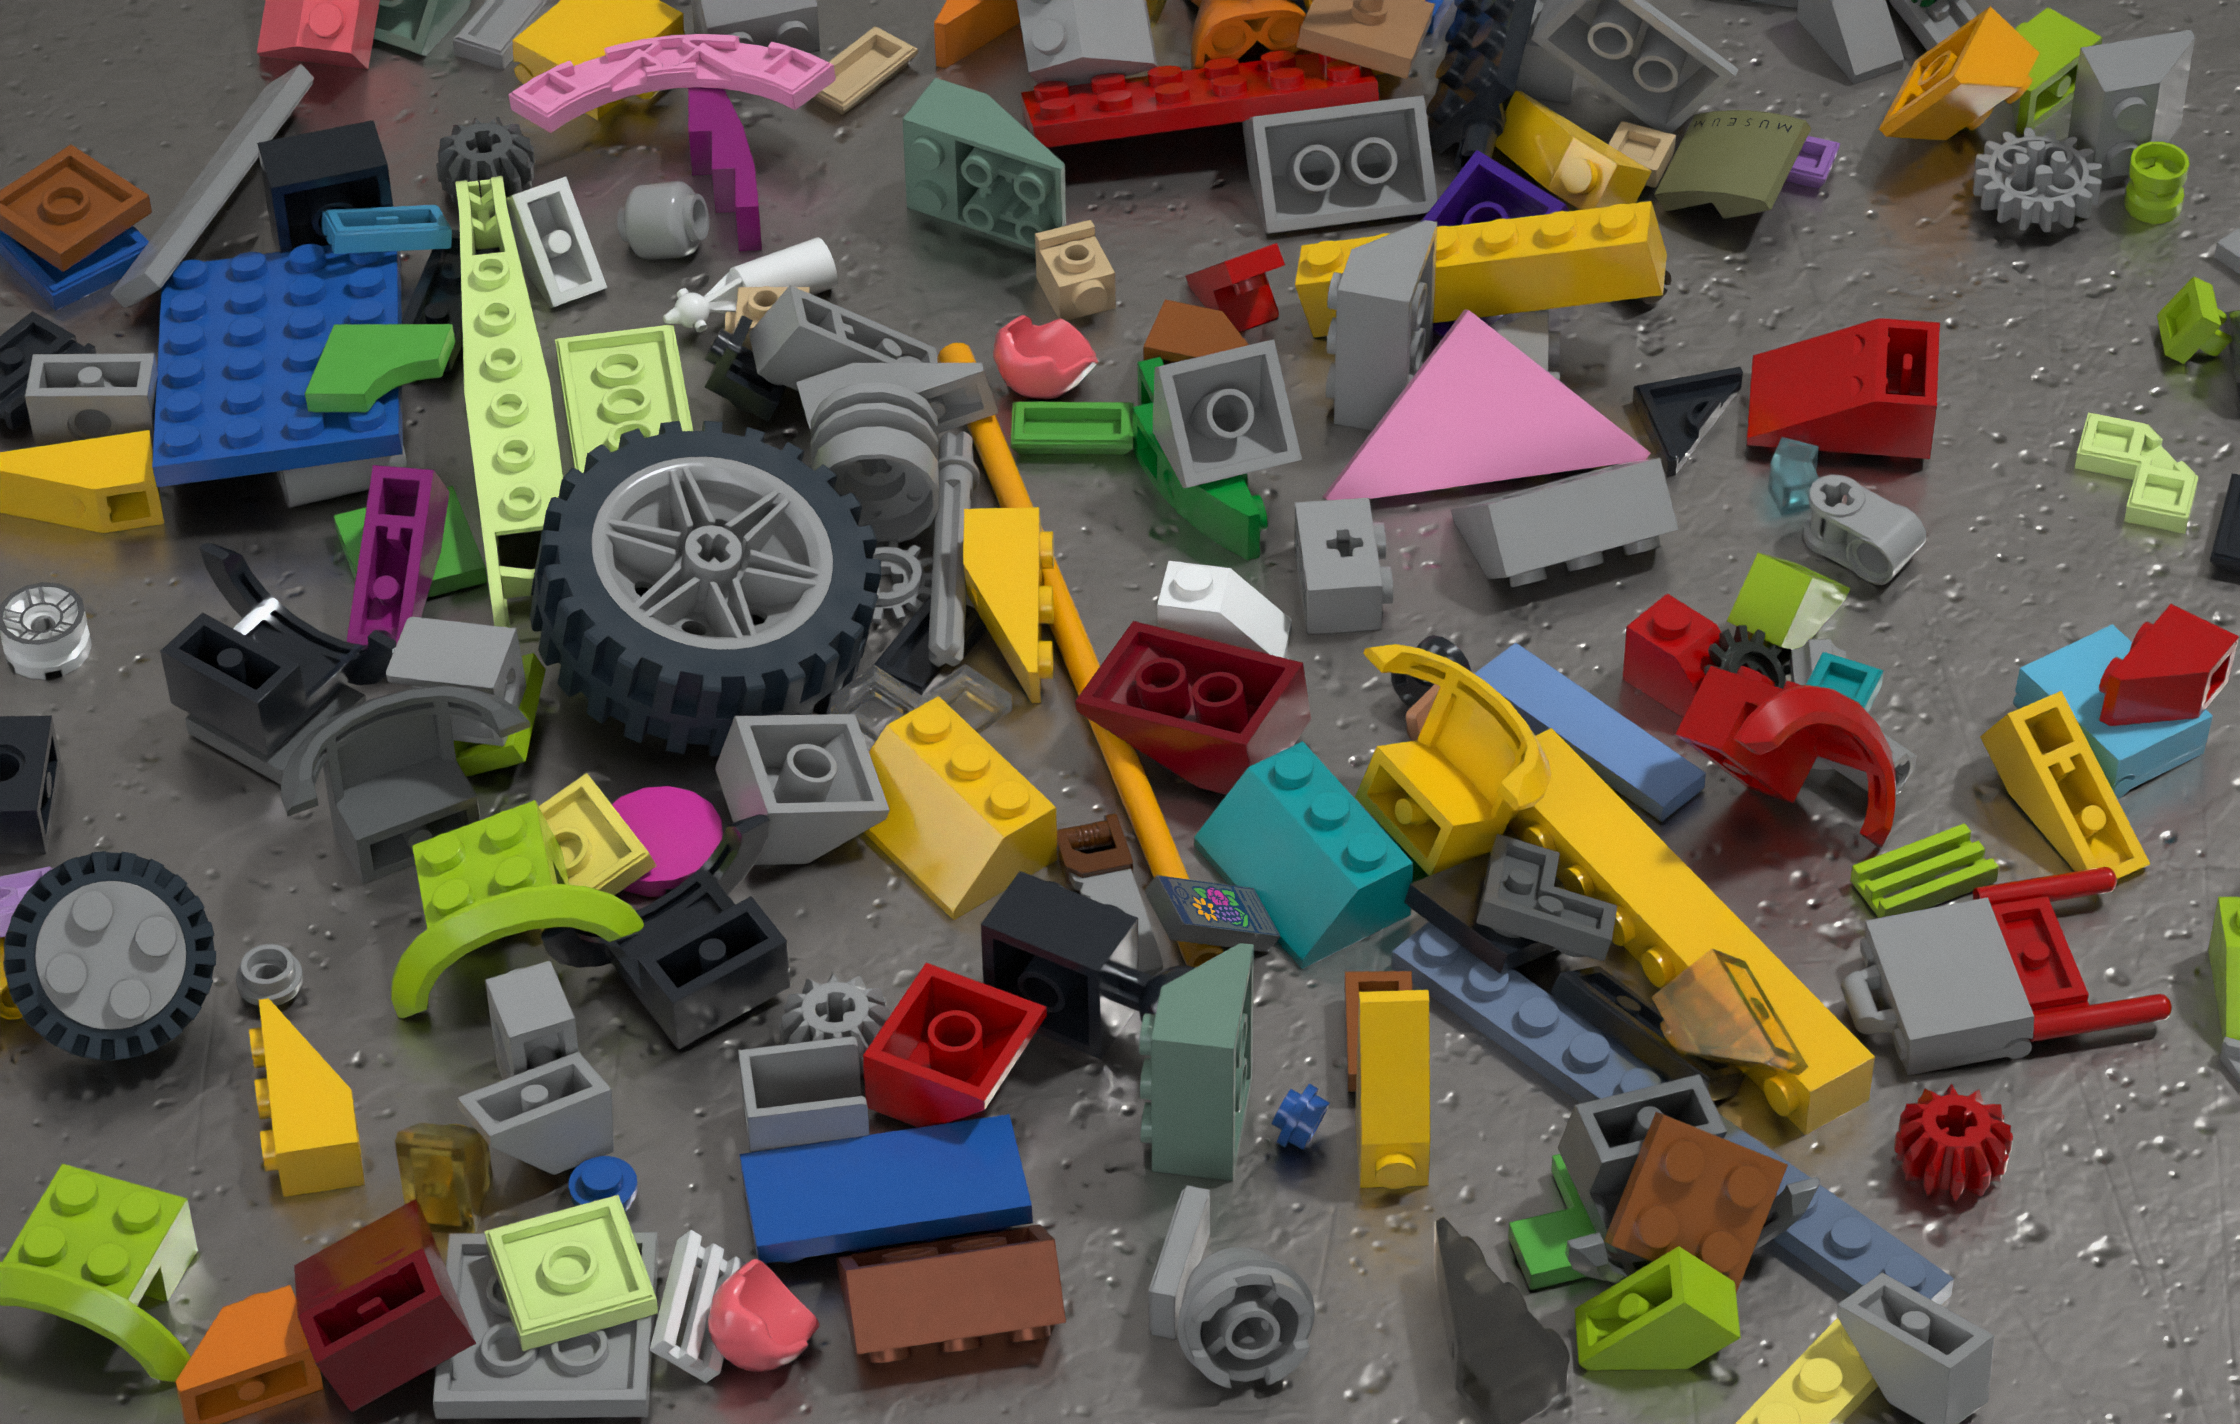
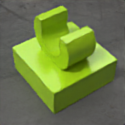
[2157,276,2232,364]

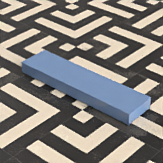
[1474,643,1706,822]

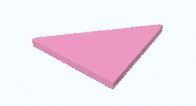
[1323,309,1651,500]

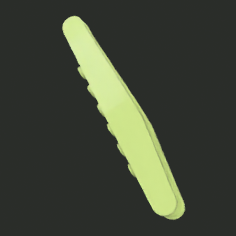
[455,176,563,628]

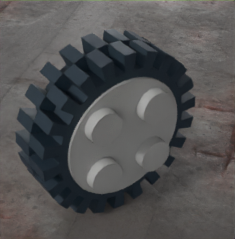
[3,851,217,1060]

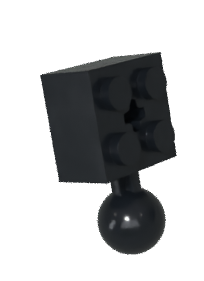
[981,871,1196,1059]

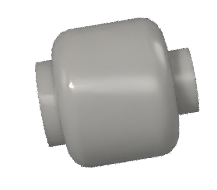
[617,181,709,260]

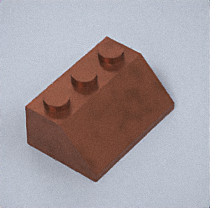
[836,1224,1066,1363]

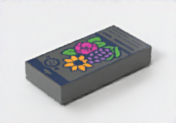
[1145,875,1281,952]

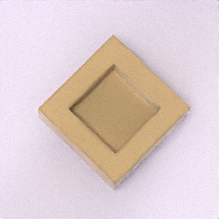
[1608,121,1676,188]

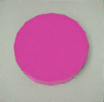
[612,786,723,897]

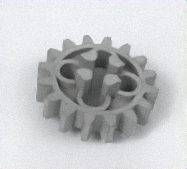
[1973,127,2102,232]

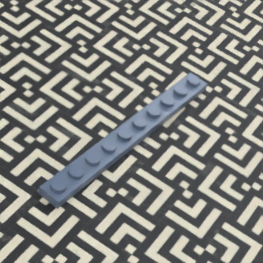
[1391,922,1954,1305]

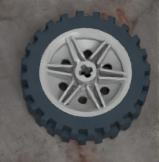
[530,421,881,756]

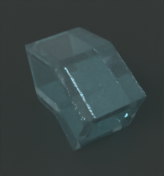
[1768,437,1819,515]

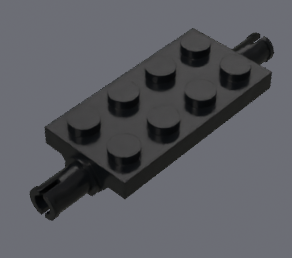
[1426,0,1536,173]

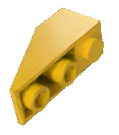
[0,430,164,533]
[963,507,1054,703]
[249,998,365,1197]

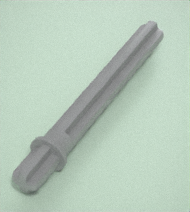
[928,431,980,667]

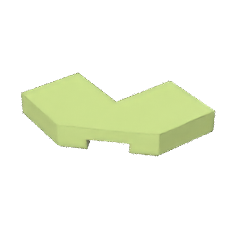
[2075,413,2199,534]

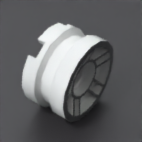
[0,582,92,680]

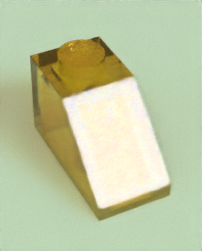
[1651,948,1808,1075]
[395,1123,493,1234]

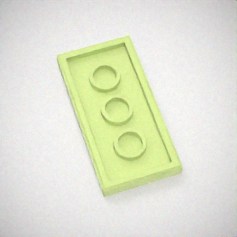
[555,325,693,473]

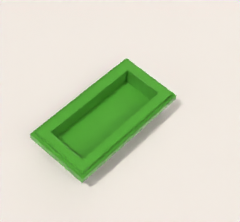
[1011,402,1134,455]

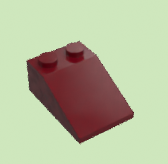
[1075,621,1311,795]

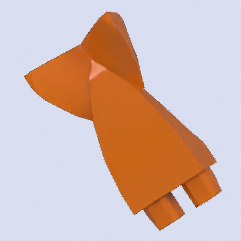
[1191,0,1315,70]

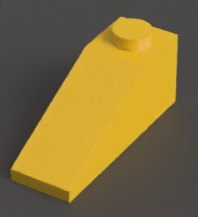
[1495,90,1652,210]
[1980,691,2150,880]
[1355,990,1430,1189]

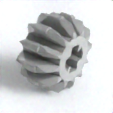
[779,972,891,1079]

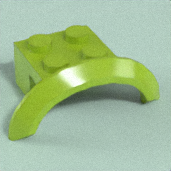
[390,800,644,1018]
[0,1163,198,1382]

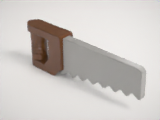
[1057,813,1163,976]

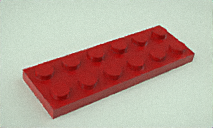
[1021,51,1379,148]

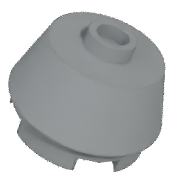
[1177,1247,1315,1388]

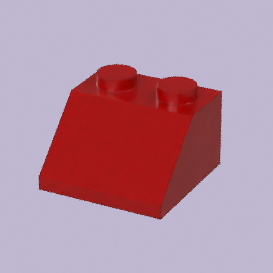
[863,962,1047,1128]

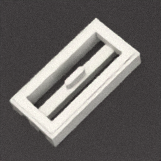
[650,1230,746,1383]

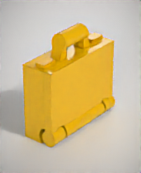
[512,0,685,120]

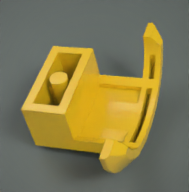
[1355,644,1551,876]

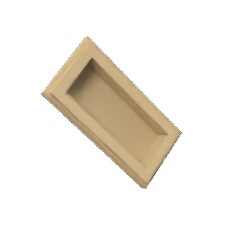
[812,26,918,116]

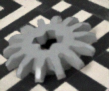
[872,540,933,624]

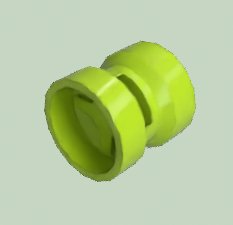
[2124,142,2190,224]

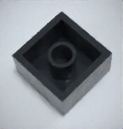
[257,120,393,253]

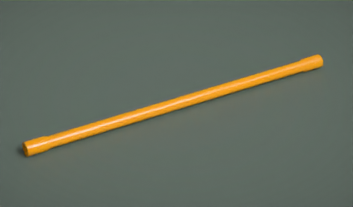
[937,342,1224,967]

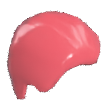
[993,315,1098,401]
[708,1259,820,1373]

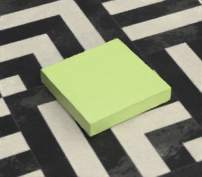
[484,1195,658,1351]

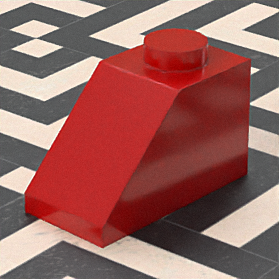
[1622,593,1721,718]

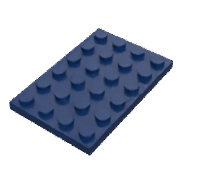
[152,244,403,487]

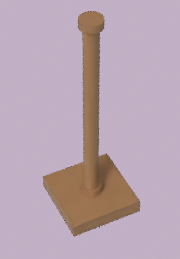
[1296,0,1435,79]

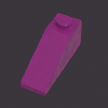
[346,465,450,645]

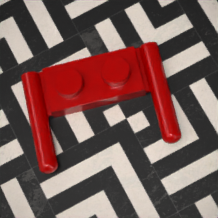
[1973,867,2172,1042]

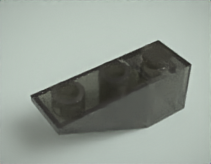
[1433,1216,1570,1424]

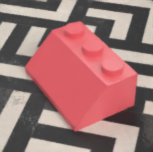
[257,0,380,69]

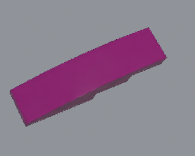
[688,87,762,251]

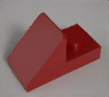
[1185,243,1285,332]

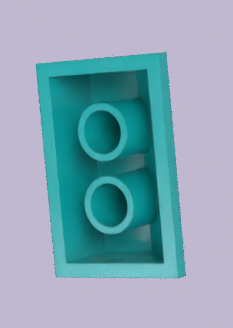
[1194,741,1413,969]

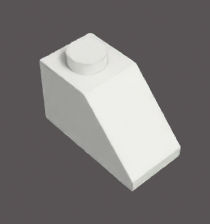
[506,176,607,308]
[1157,561,1292,658]

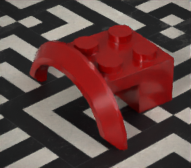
[1675,666,1896,848]

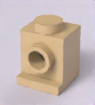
[1035,220,1116,321]

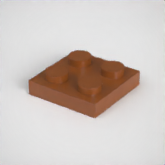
[0,144,152,272]
[1604,1111,1788,1293]

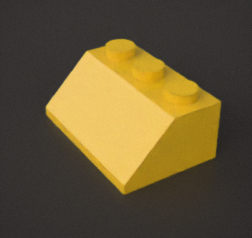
[864,696,1058,920]

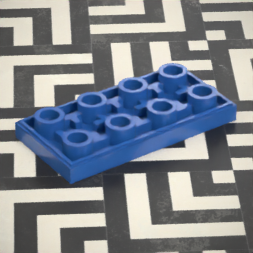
[739,1114,1033,1264]

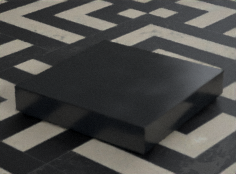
[1404,852,1557,974]

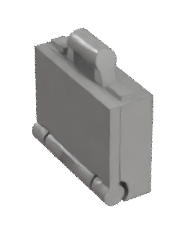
[1841,897,2034,1076]

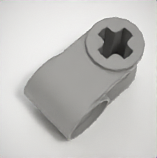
[1803,474,1926,585]

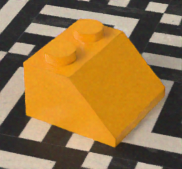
[1879,6,2039,140]

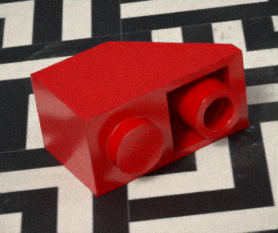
[2099,604,2239,726]

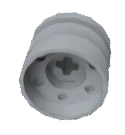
[810,381,939,546]

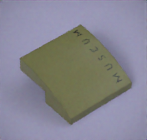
[1654,110,1811,219]

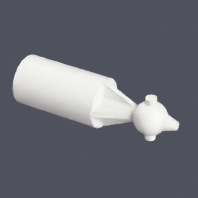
[663,237,838,333]

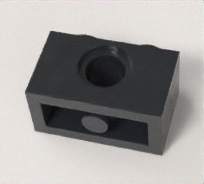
[0,715,61,855]

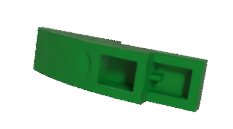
[1133,357,1268,560]

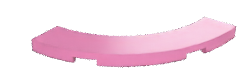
[508,34,836,133]

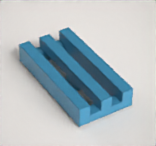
[322,205,452,254]

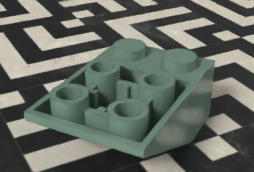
[902,78,1066,249]

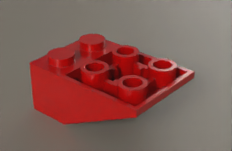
[1747,318,1940,459]

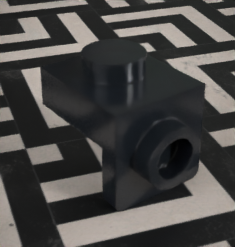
[704,315,786,421]

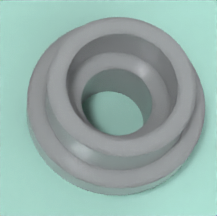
[236,944,303,1006]

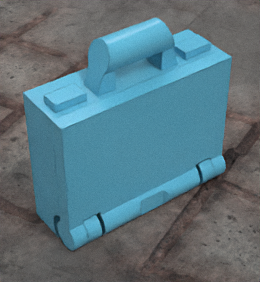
[2013,624,2213,799]

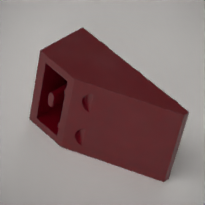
[294,1199,476,1412]

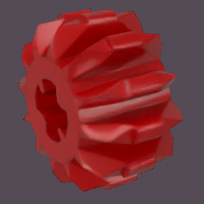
[1894,1083,2013,1202]

